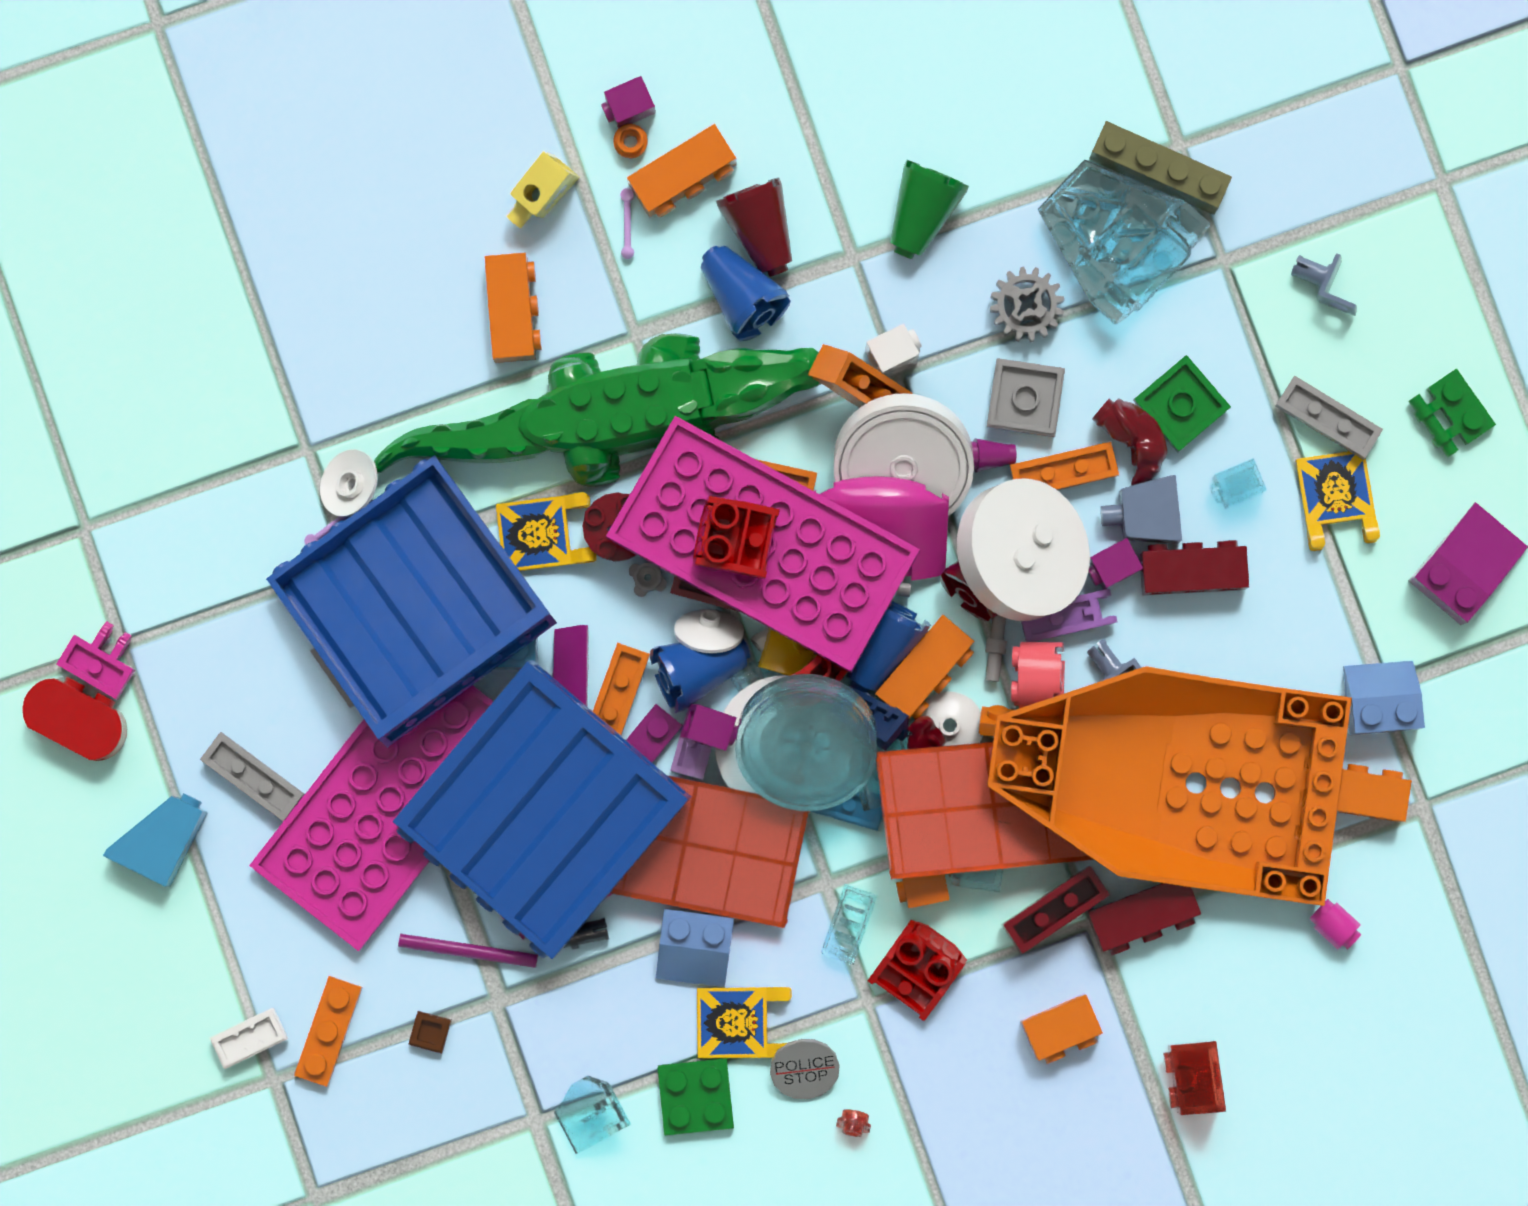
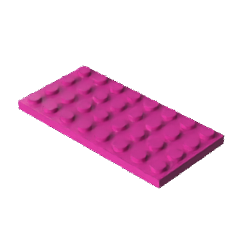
[606,416,920,673]
[249,685,493,951]

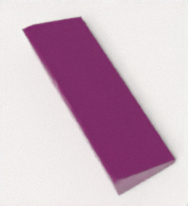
[553,625,589,707]

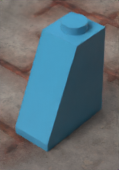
[103,793,208,887]

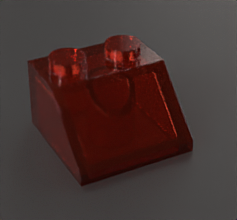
[1163,1038,1227,1115]

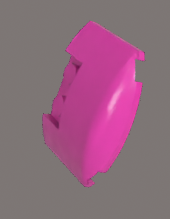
[814,476,949,581]

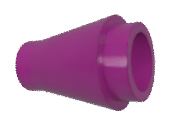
[971,438,1017,473]

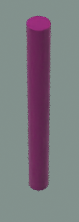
[398,933,538,968]

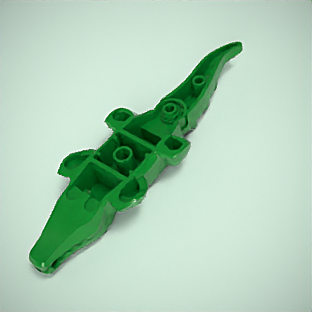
[374,333,821,487]

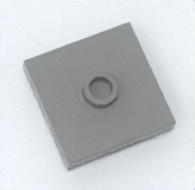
[986,358,1065,437]

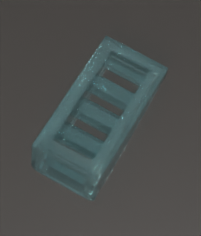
[821,884,878,965]

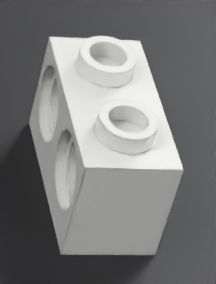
[865,323,922,377]

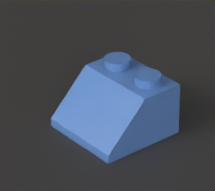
[1343,661,1425,735]
[656,909,734,988]

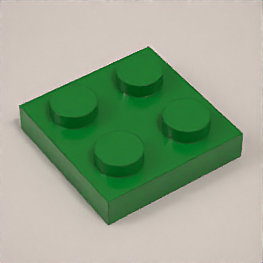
[1133,354,1231,453]
[657,1058,734,1136]

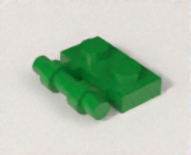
[1408,368,1496,458]

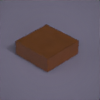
[408,1010,452,1054]

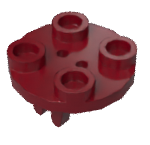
[582,492,637,562]

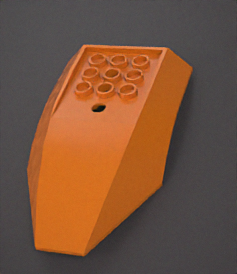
[987,666,1352,906]

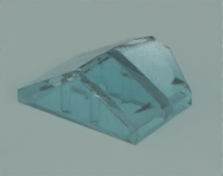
[554,1075,631,1154]

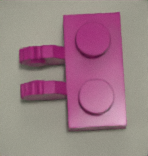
[56,621,135,700]

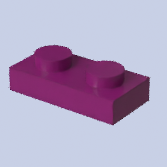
[626,704,683,763]

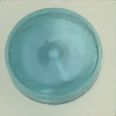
[735,674,878,811]

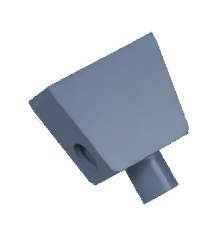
[1100,475,1182,544]

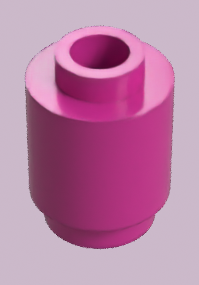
[1309,899,1362,950]

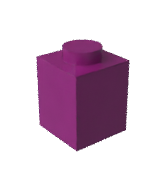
[601,76,656,129]
[1088,538,1143,590]
[680,704,738,751]

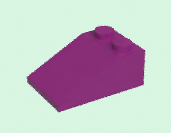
[1408,502,1528,625]

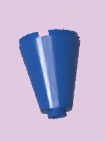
[700,246,791,342]
[847,601,931,693]
[650,639,751,714]

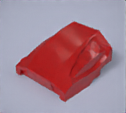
[693,495,780,579]
[867,920,968,1021]

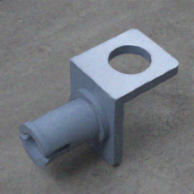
[1291,253,1357,316]
[1087,640,1142,681]

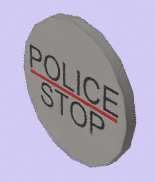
[770,1038,840,1099]

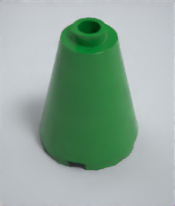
[890,159,970,260]

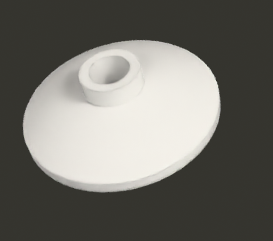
[320,449,377,517]
[674,609,744,653]
[920,691,983,747]

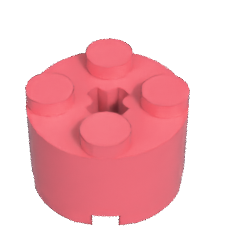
[1011,641,1065,708]

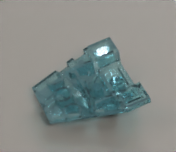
[1037,159,1210,325]

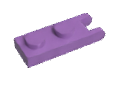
[1021,589,1118,642]

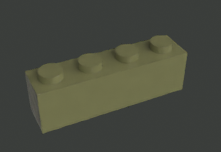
[1089,121,1232,215]

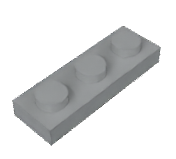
[1275,375,1383,460]
[199,732,305,821]

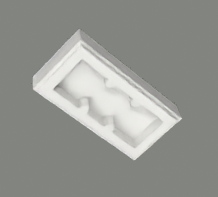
[209,1007,289,1070]

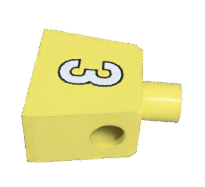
[505,151,580,229]

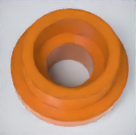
[613,124,648,159]

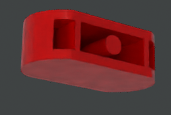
[22,677,127,761]

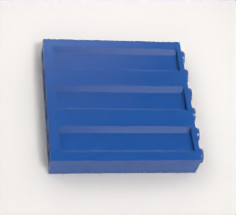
[266,455,557,748]
[392,660,692,959]

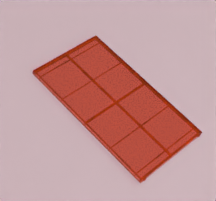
[875,742,1094,880]
[611,775,811,928]

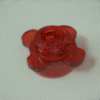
[836,1109,871,1137]

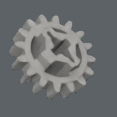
[989,266,1065,343]

